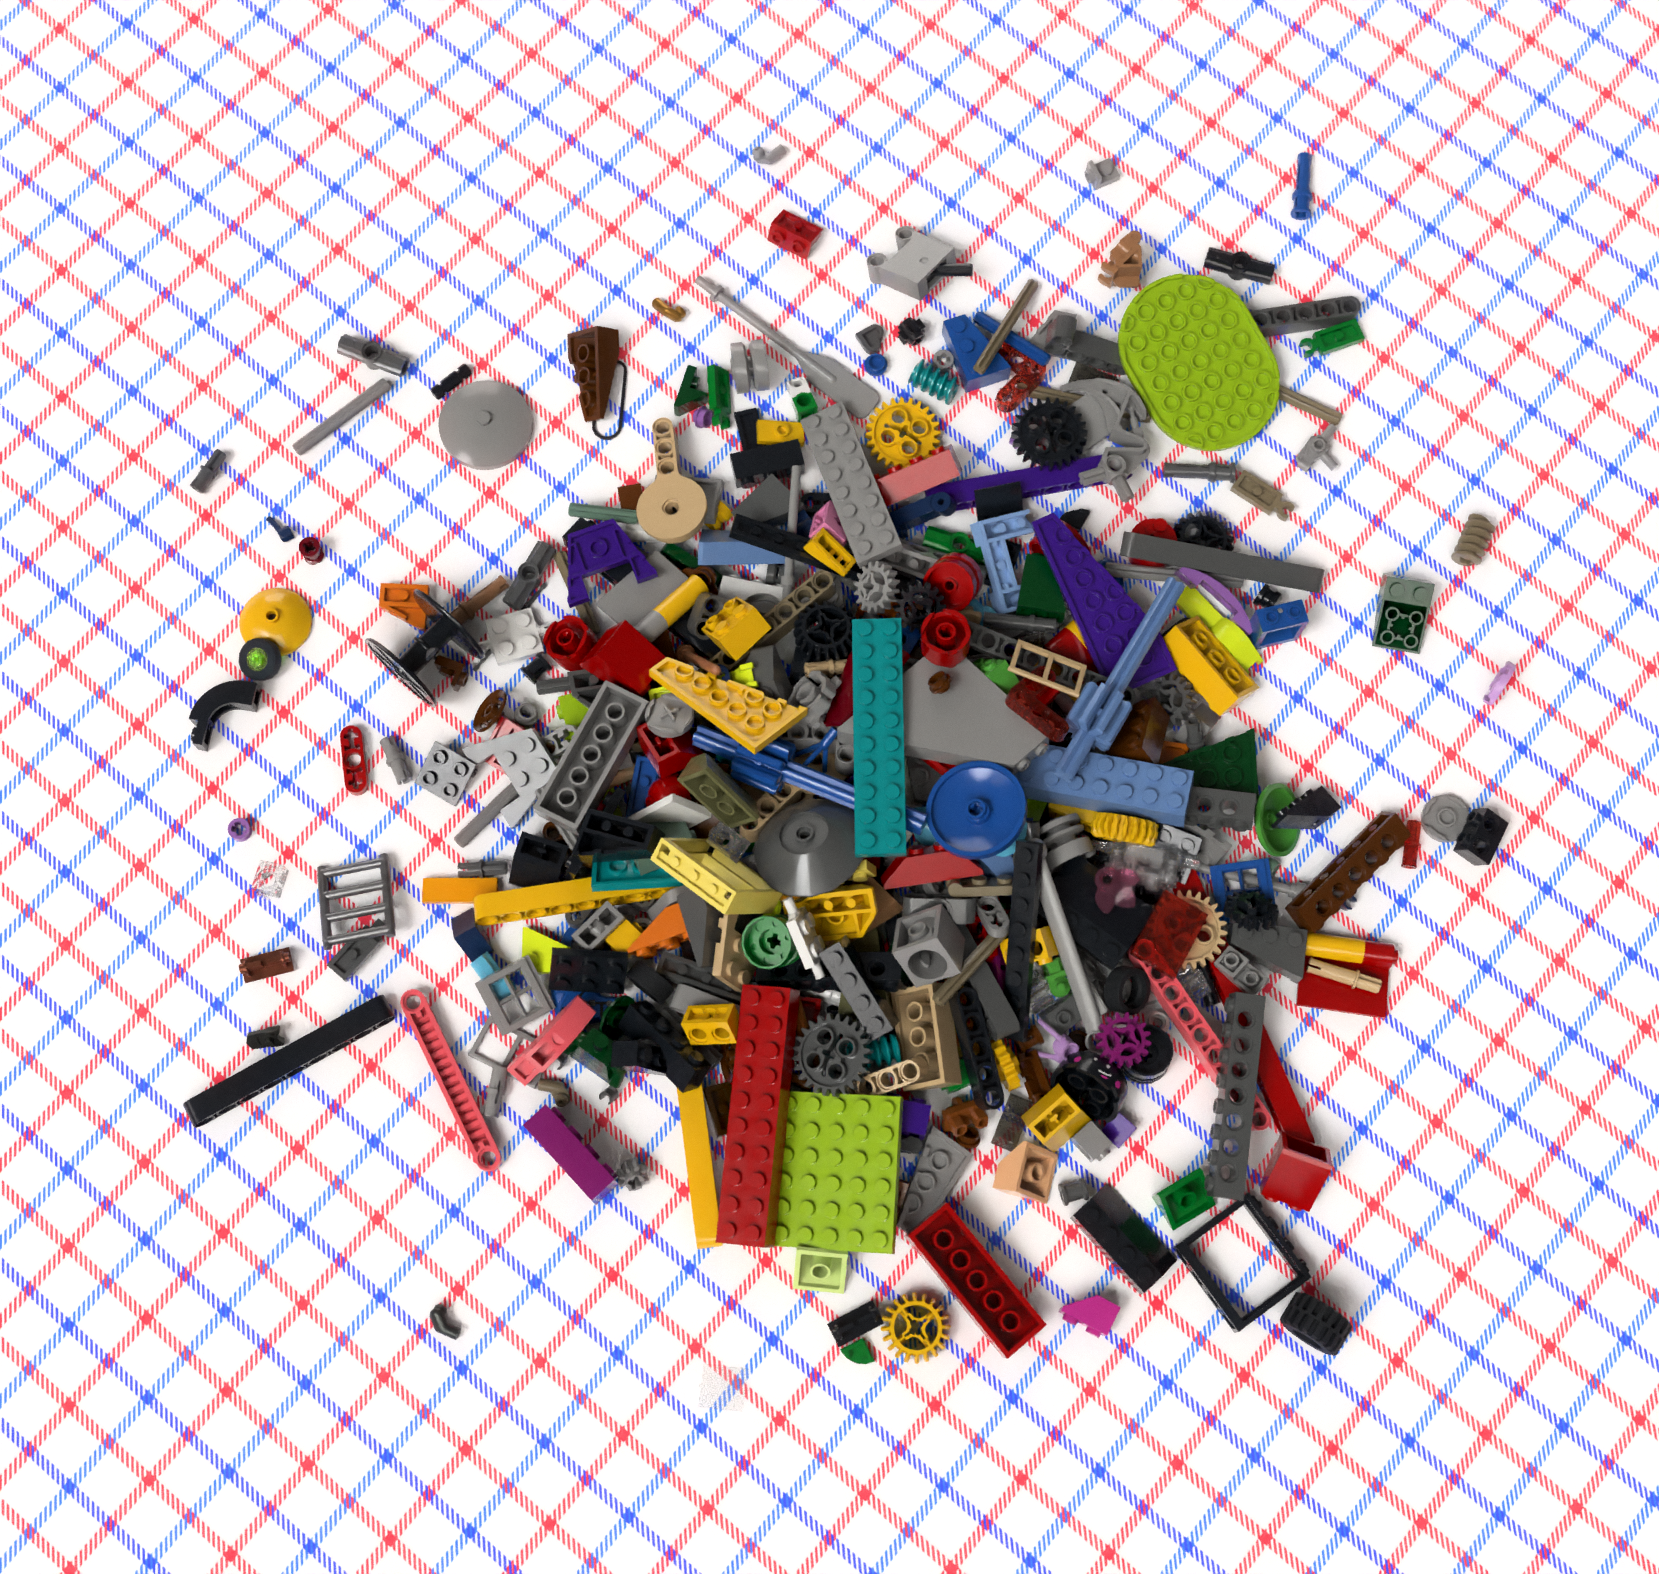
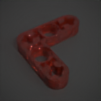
[996,342,1046,413]
[1005,666,1069,742]

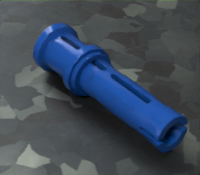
[1290,152,1312,220]

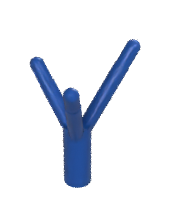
[795,726,837,773]

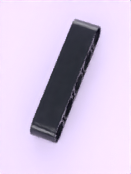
[949,987,1004,1110]

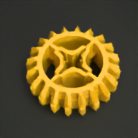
[1091,812,1158,847]
[881,1292,951,1364]

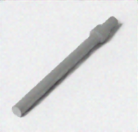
[781,465,801,600]

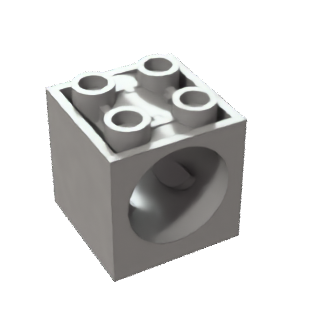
[892,904,965,988]

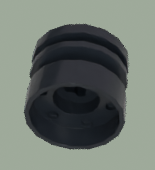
[1120,1024,1174,1085]

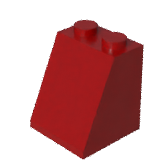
[579,620,666,697]
[1260,1131,1333,1212]

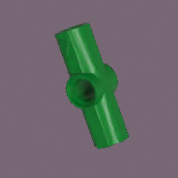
[922,525,986,566]

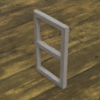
[468,1015,544,1089]

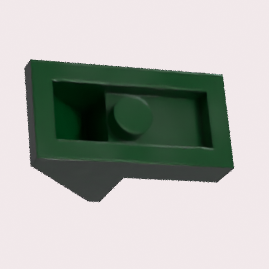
[674,365,708,417]

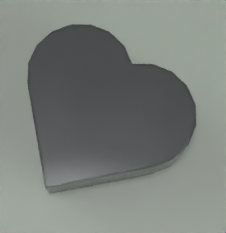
[855,324,884,355]

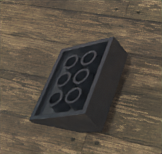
[1037,856,1156,971]

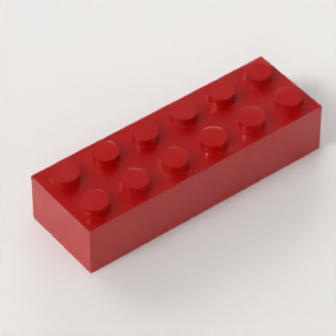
[904,1202,1047,1359]

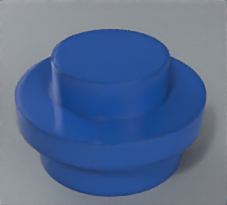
[864,353,887,376]

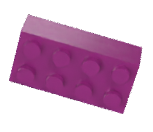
[523,1104,618,1205]

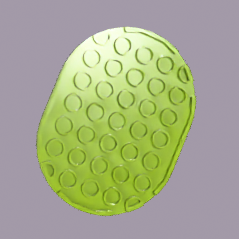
[1118,274,1280,451]

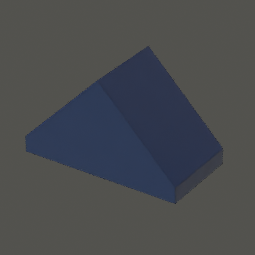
[451,908,495,962]

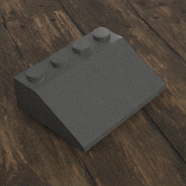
[676,890,763,968]

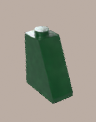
[1015,553,1066,623]

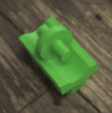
[1039,957,1071,998]

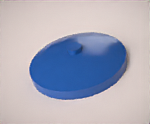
[926,761,1028,860]

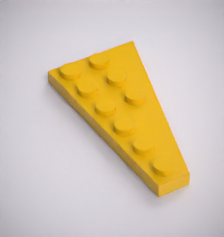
[649,657,808,755]

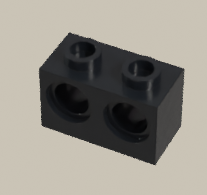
[1453,808,1509,866]

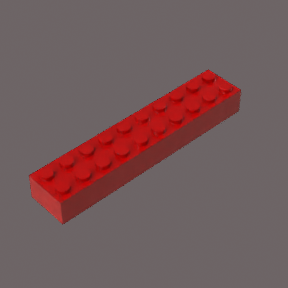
[716,984,800,1248]

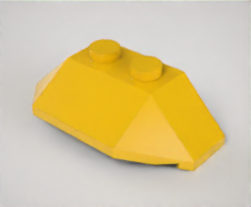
[781,884,878,941]

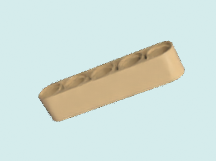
[840,1056,928,1095]

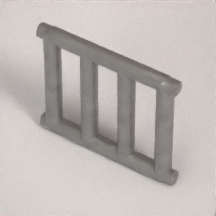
[317,853,396,950]

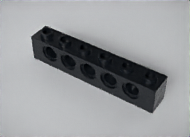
[755,952,908,993]

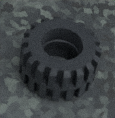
[1279,1292,1353,1356]

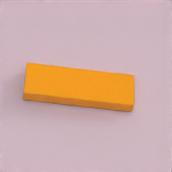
[422,878,498,904]

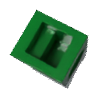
[785,376,818,422]

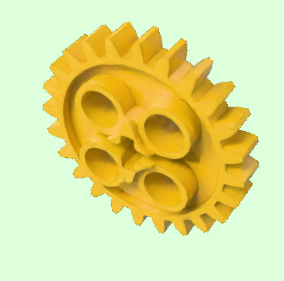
[865,397,941,468]

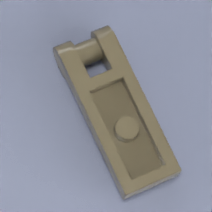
[946,874,1013,897]

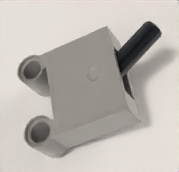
[866,226,974,301]

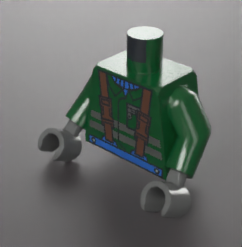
[556,1028,627,1105]

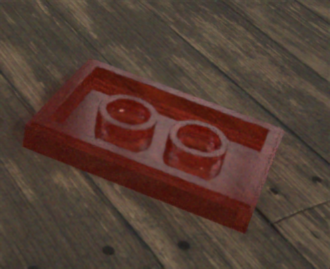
[1130,889,1208,980]

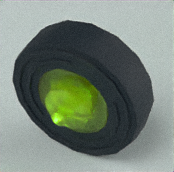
[238,638,282,681]

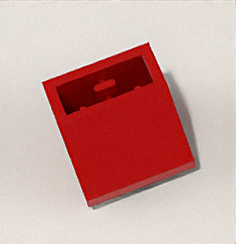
[636,723,703,779]

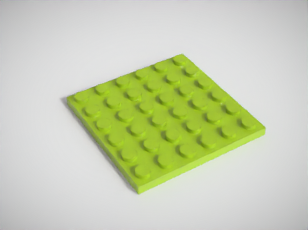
[775,1091,903,1254]

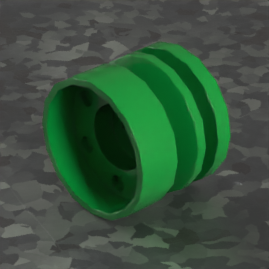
[741,914,800,969]

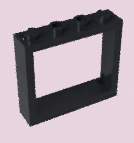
[1172,1192,1312,1333]

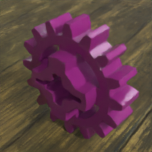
[1095,1012,1151,1068]

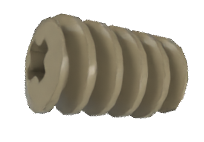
[1451,513,1496,566]

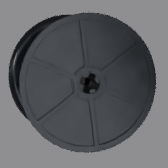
[365,589,485,708]

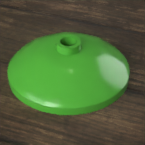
[1254,783,1300,857]

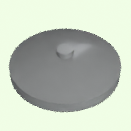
[438,380,533,470]

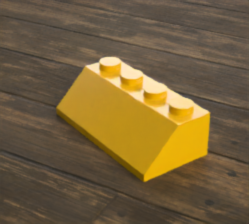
[1163,615,1260,716]

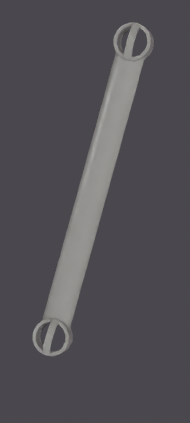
[1028,838,1111,1053]

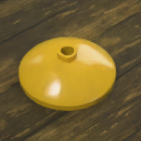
[239,588,312,656]

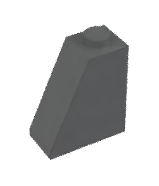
[731,473,807,527]

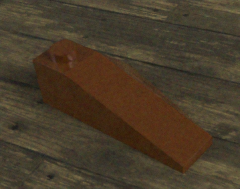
[567,326,619,423]

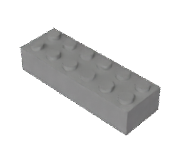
[533,680,649,836]

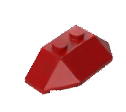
[881,842,984,890]

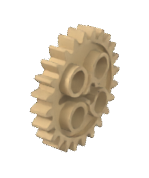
[1145,890,1228,971]

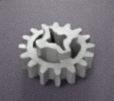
[854,561,900,614]

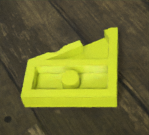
[521,927,571,975]

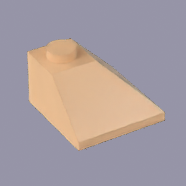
[992,1141,1058,1204]

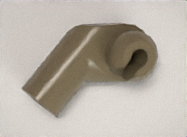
[538,1078,570,1107]

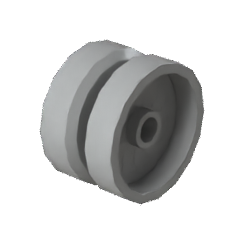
[730,339,770,394]

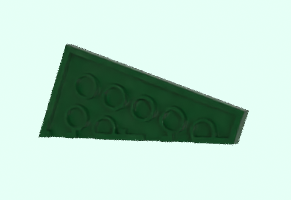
[1159,728,1259,801]

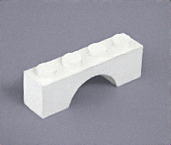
[718,574,811,629]

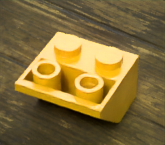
[701,596,771,661]
[1021,1083,1092,1153]

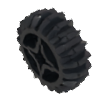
[1173,510,1234,571]
[793,599,857,662]

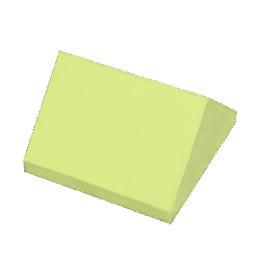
[793,1246,848,1294]

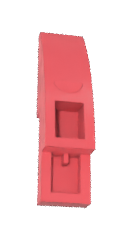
[507,995,596,1086]

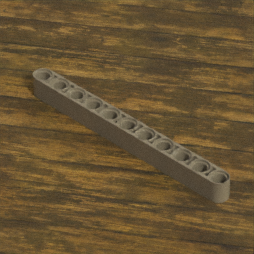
[631,570,836,753]

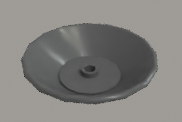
[754,799,863,897]

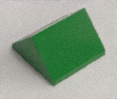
[1152,1168,1216,1231]

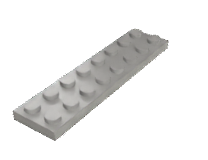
[800,401,904,569]

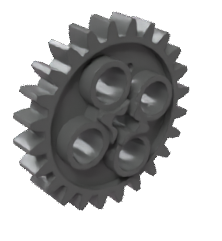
[792,1013,874,1097]

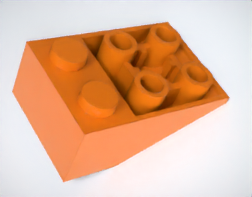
[627,903,690,960]

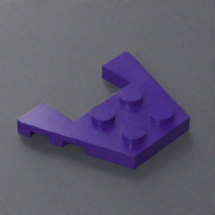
[567,519,658,608]

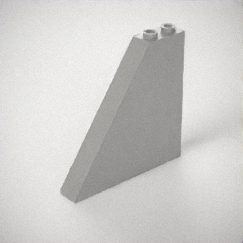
[837,657,1050,775]

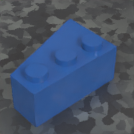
[942,314,1011,393]

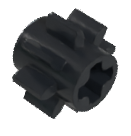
[898,317,926,346]

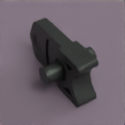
[246,1025,285,1049]

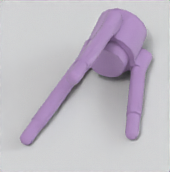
[1026,1019,1080,1063]

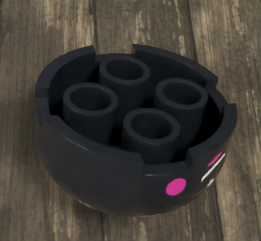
[1050,1050,1128,1123]

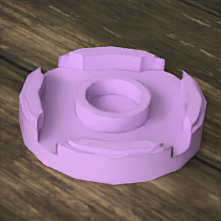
[1482,661,1517,706]

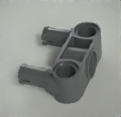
[902,892,976,924]

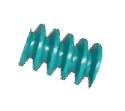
[908,359,960,405]
[846,1034,901,1068]

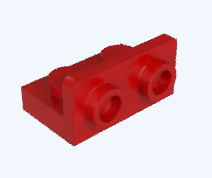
[767,209,823,260]

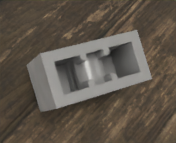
[571,901,626,950]

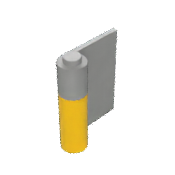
[596,550,709,643]

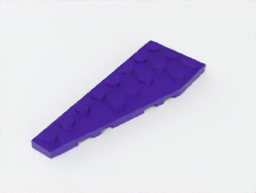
[1030,512,1177,693]

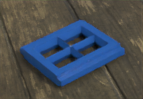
[1209,858,1275,923]

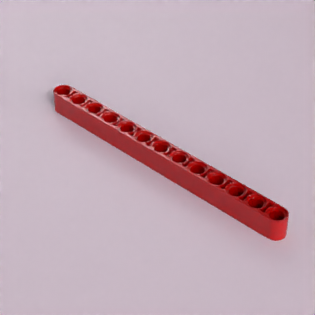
[1170,865,1315,1143]

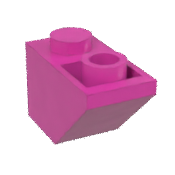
[1058,1295,1121,1338]

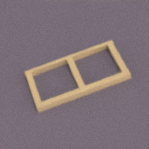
[1008,639,1087,698]

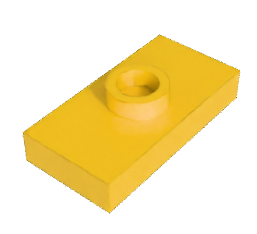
[756,419,804,447]

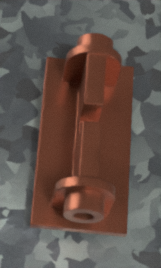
[239,947,294,984]

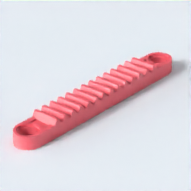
[400,989,502,1172]

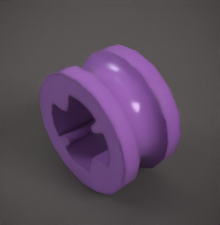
[228,818,252,842]

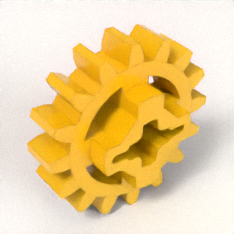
[990,1039,1021,1092]

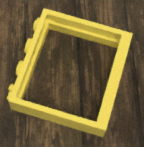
[650,838,783,915]

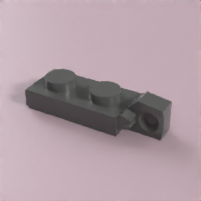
[327,918,385,982]

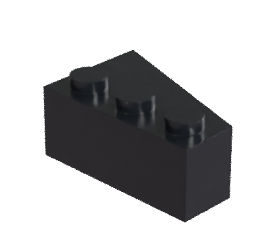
[571,808,666,863]

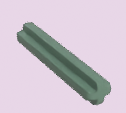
[568,503,638,524]

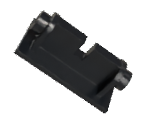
[827,1300,884,1347]

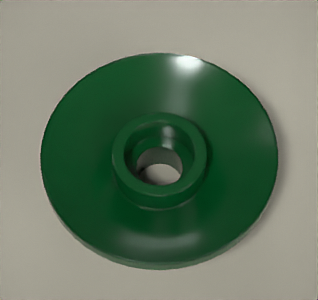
[599,995,635,1041]

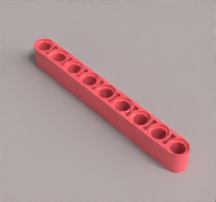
[1127,940,1271,1131]

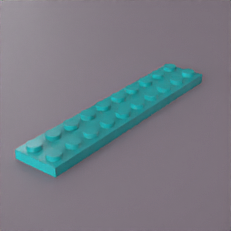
[852,618,906,857]

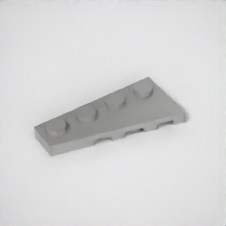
[896,1126,973,1233]

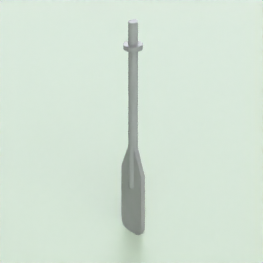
[695,275,879,419]

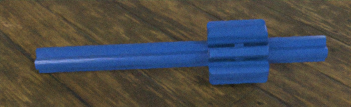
[692,724,928,836]

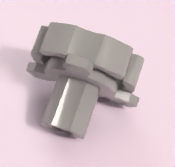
[787,671,842,729]

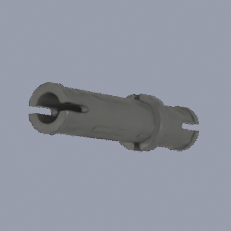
[983,612,1056,634]

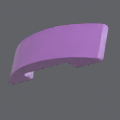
[1174,567,1252,635]

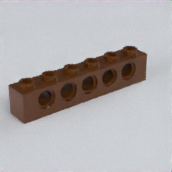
[1285,811,1411,932]

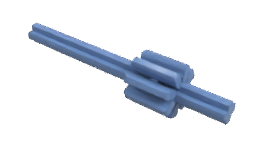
[1053,577,1185,782]

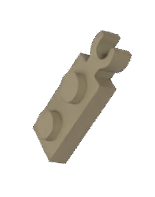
[1230,470,1295,522]

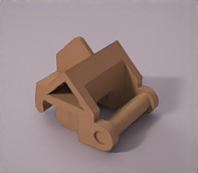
[1097,230,1142,289]

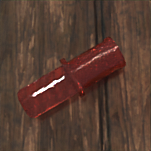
[1401,820,1421,869]

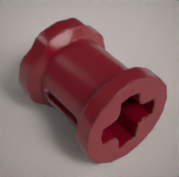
[299,537,325,565]

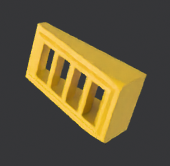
[803,527,856,577]
[1048,803,1098,833]

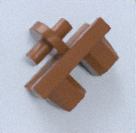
[941,1096,988,1137]

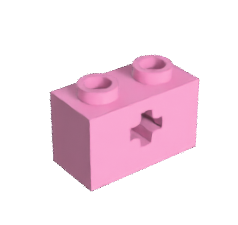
[808,500,847,547]

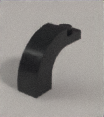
[189,680,262,752]

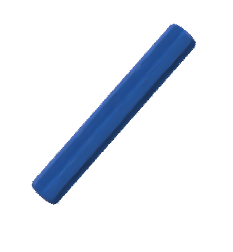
[973,311,1051,366]

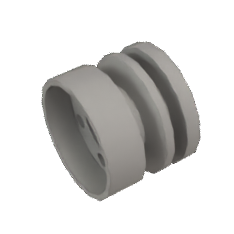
[1040,813,1096,874]

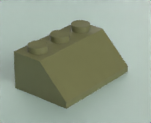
[677,753,759,829]

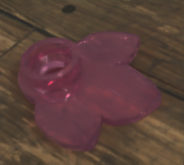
[1095,867,1140,914]

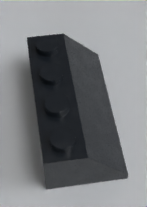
[1070,1183,1177,1295]

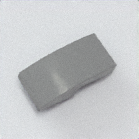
[1214,945,1269,995]

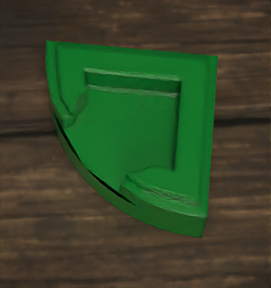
[840,1338,875,1364]

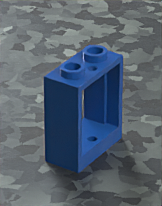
[1247,599,1309,650]

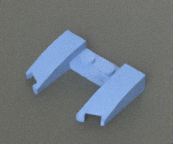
[970,509,1034,614]

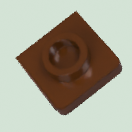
[434,655,469,692]

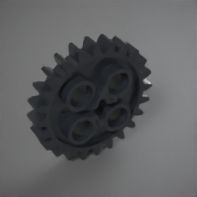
[1011,397,1088,472]

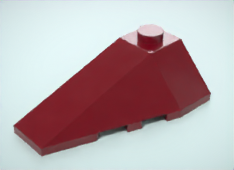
[824,650,910,727]

